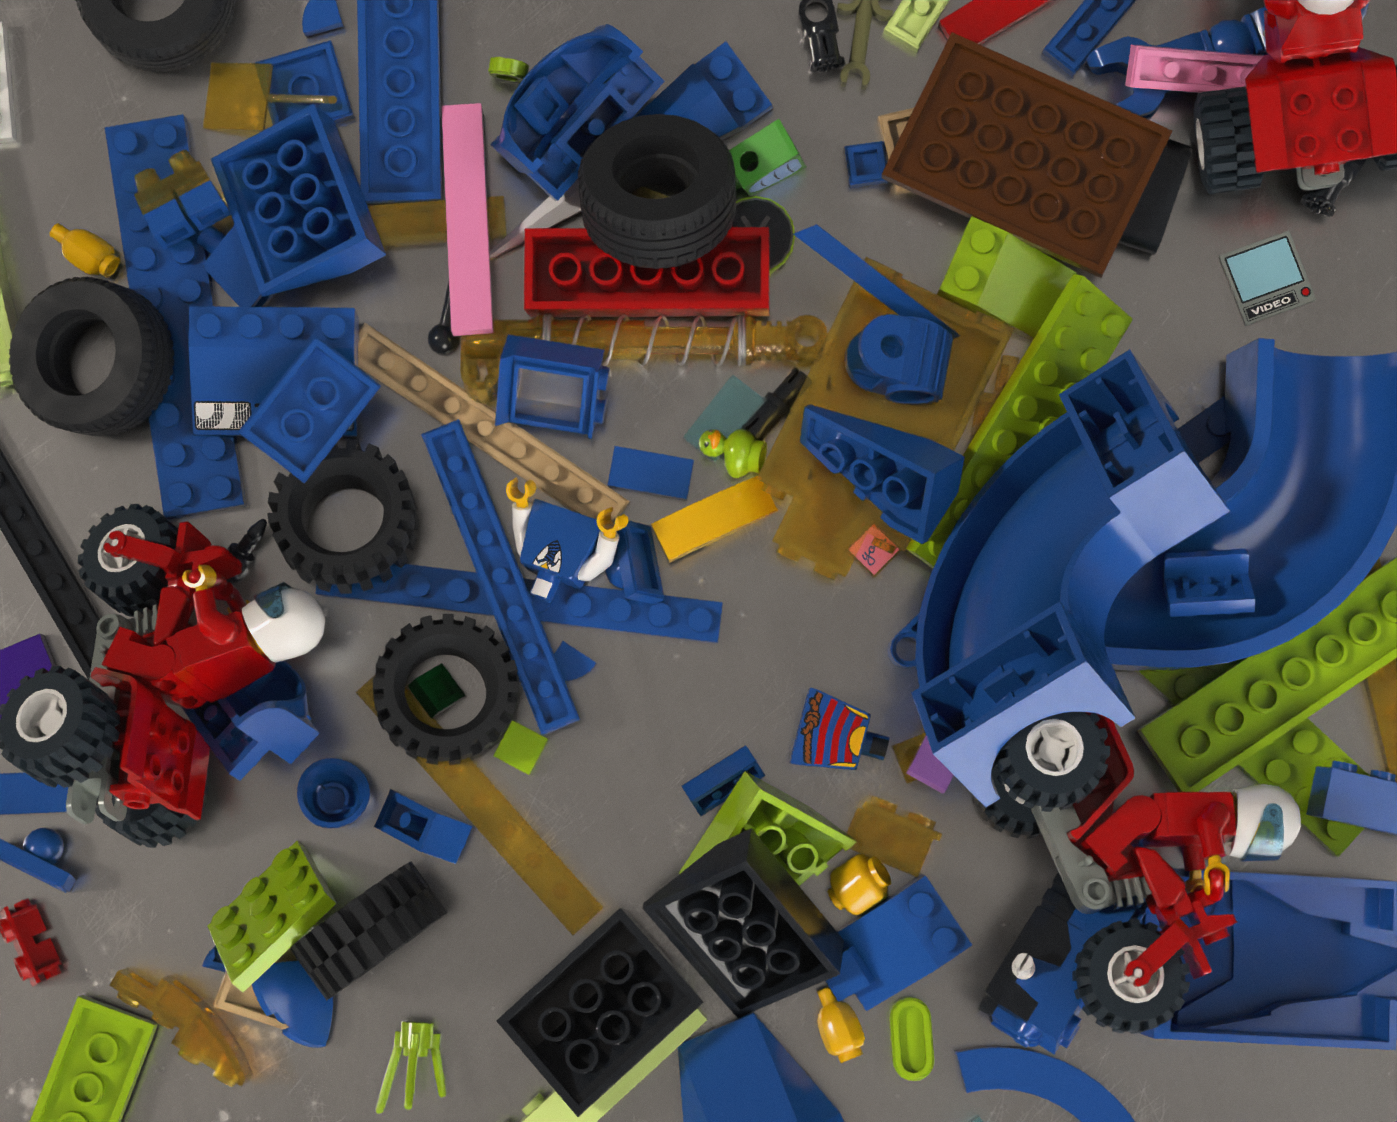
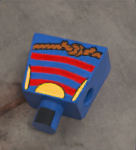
[789,687,890,770]

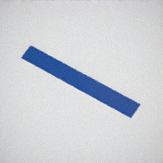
[793,224,961,339]

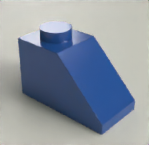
[374,789,472,864]

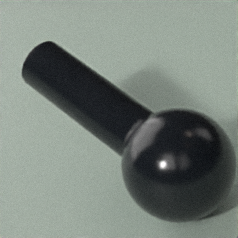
[428,281,460,355]

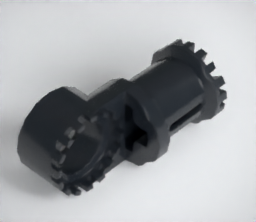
[798,0,846,73]
[1300,158,1367,217]

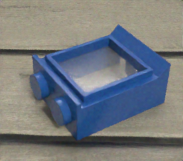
[495,334,610,439]

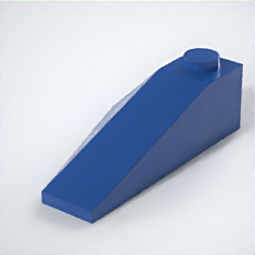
[800,404,965,544]

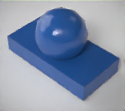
[605,521,664,605]
[0,827,76,893]

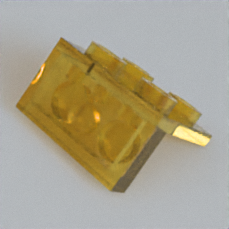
[846,796,942,878]

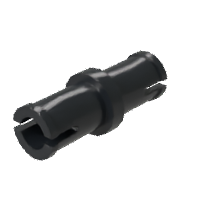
[741,367,813,441]

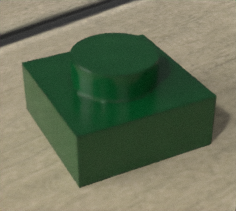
[408,663,466,719]

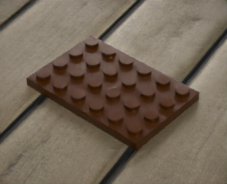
[882,32,1173,278]

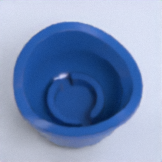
[297,758,370,828]

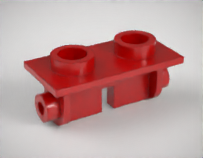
[0,898,62,987]

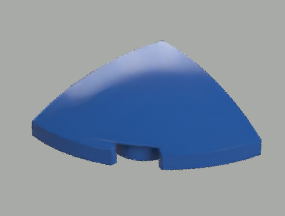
[252,961,333,1048]

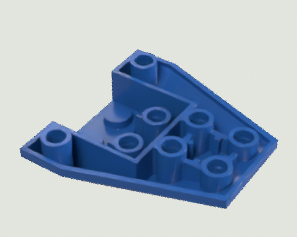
[678,1012,844,1122]

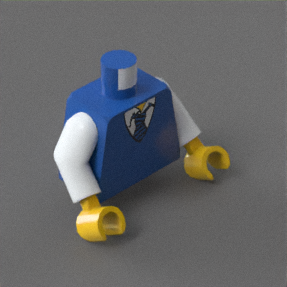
[506,477,629,603]

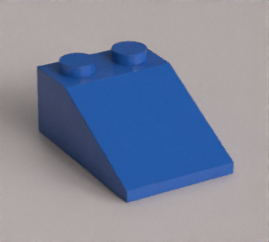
[837,873,972,1011]

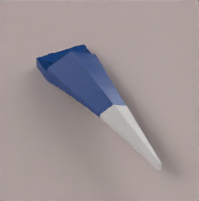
[490,41,773,259]

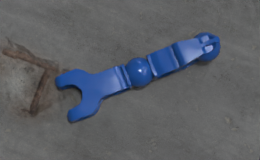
[1086,3,1369,120]

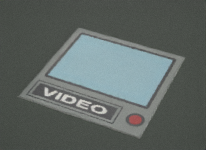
[1219,230,1317,326]

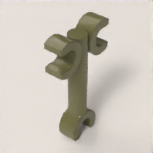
[837,0,894,90]

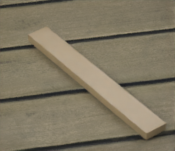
[358,322,630,523]

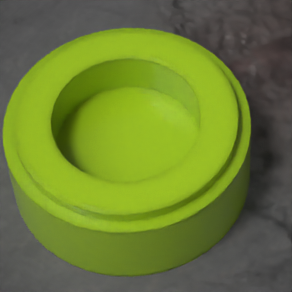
[488,57,529,82]

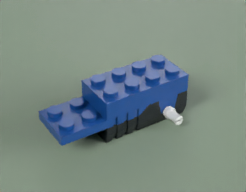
[978,839,1149,1055]

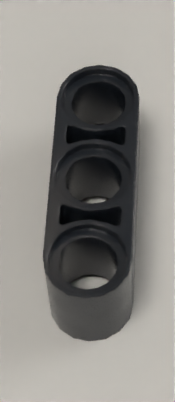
[1119,139,1192,255]

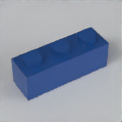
[682,745,765,817]

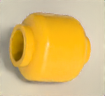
[828,854,891,915]

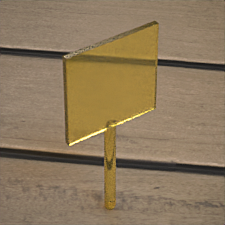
[203,63,337,131]

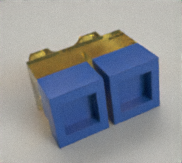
[134,150,231,250]

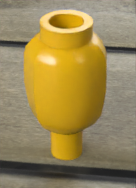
[49,223,120,278]
[817,987,865,1063]

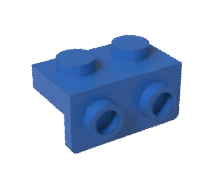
[1162,549,1255,617]

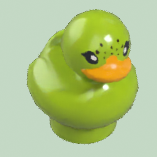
[699,429,767,478]

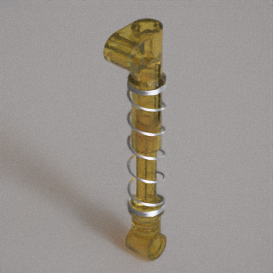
[460,314,828,403]

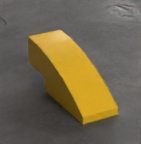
[651,475,778,563]

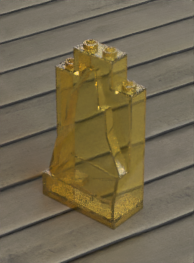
[757,257,1014,580]

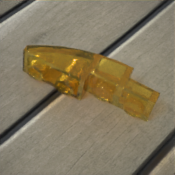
[109,968,253,1087]

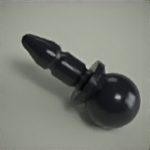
[227,519,267,583]

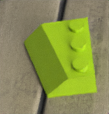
[679,771,857,886]

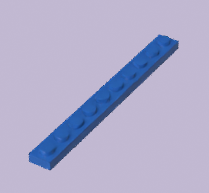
[315,563,723,643]

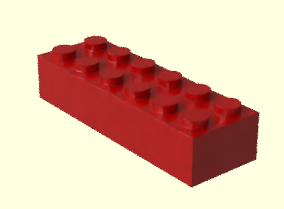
[524,227,770,317]

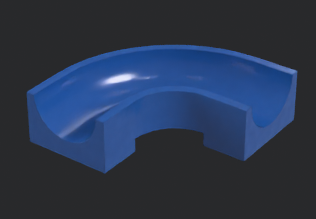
[1104,338,1397,671]
[911,349,1230,807]

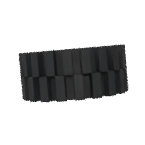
[267,438,419,594]
[373,614,519,765]
[290,861,448,1001]

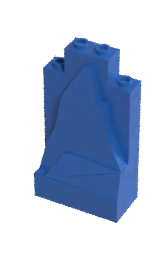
[1140,866,1397,1050]

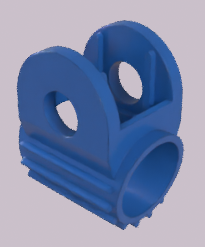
[844,314,953,405]

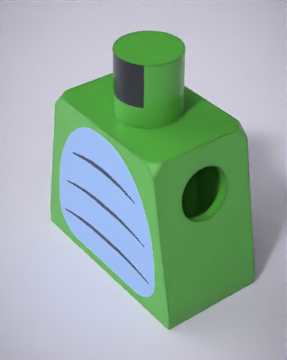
[729,119,807,197]

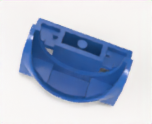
[491,24,665,201]
[181,660,320,781]

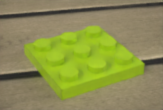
[207,841,337,992]

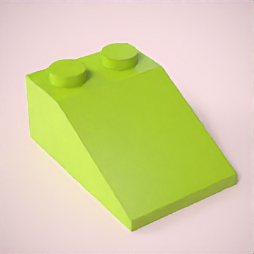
[935,216,1077,341]

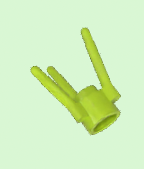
[376,1021,446,1114]

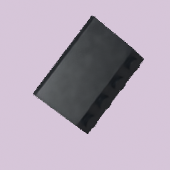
[642,828,844,1018]
[496,908,704,1117]

